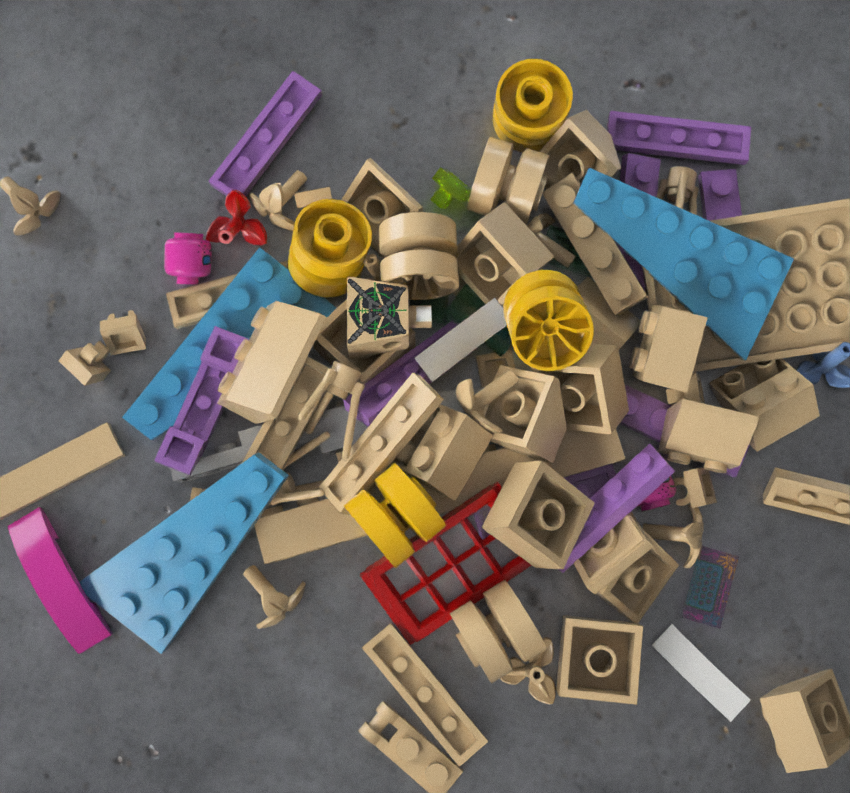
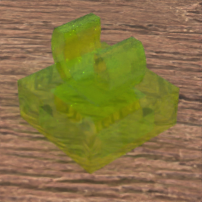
[430,167,472,209]

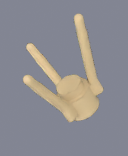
[657,166,699,215]
[298,361,365,461]
[268,432,330,506]

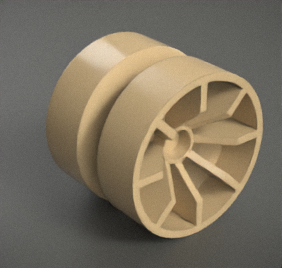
[467,137,549,226]
[379,212,459,300]
[449,580,547,684]

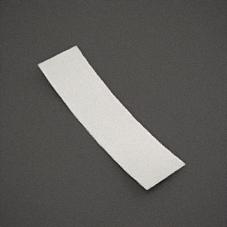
[415,298,507,382]
[652,624,751,722]

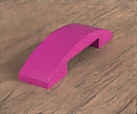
[7,507,113,654]

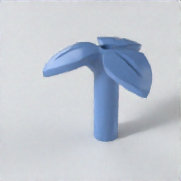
[797,342,850,388]

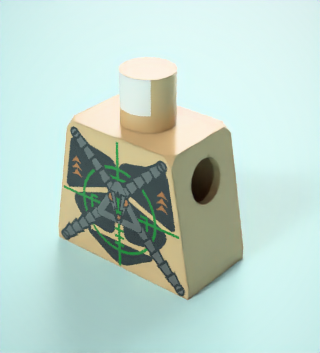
[347,277,432,358]

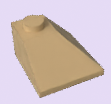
[540,109,621,189]
[483,365,567,463]

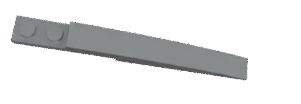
[170,387,485,484]

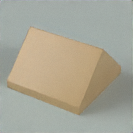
[341,158,423,258]
[589,531,679,623]

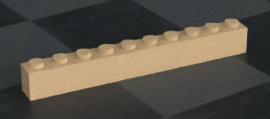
[254,429,625,564]

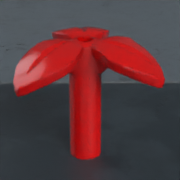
[206,189,267,246]

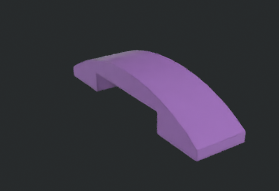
[154,326,249,476]

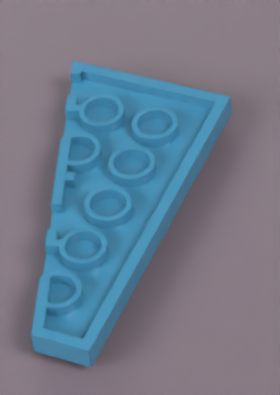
[573,168,794,361]
[122,247,336,440]
[79,452,289,654]

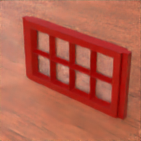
[360,481,532,645]

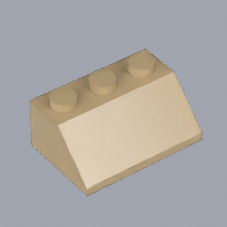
[217,301,327,424]

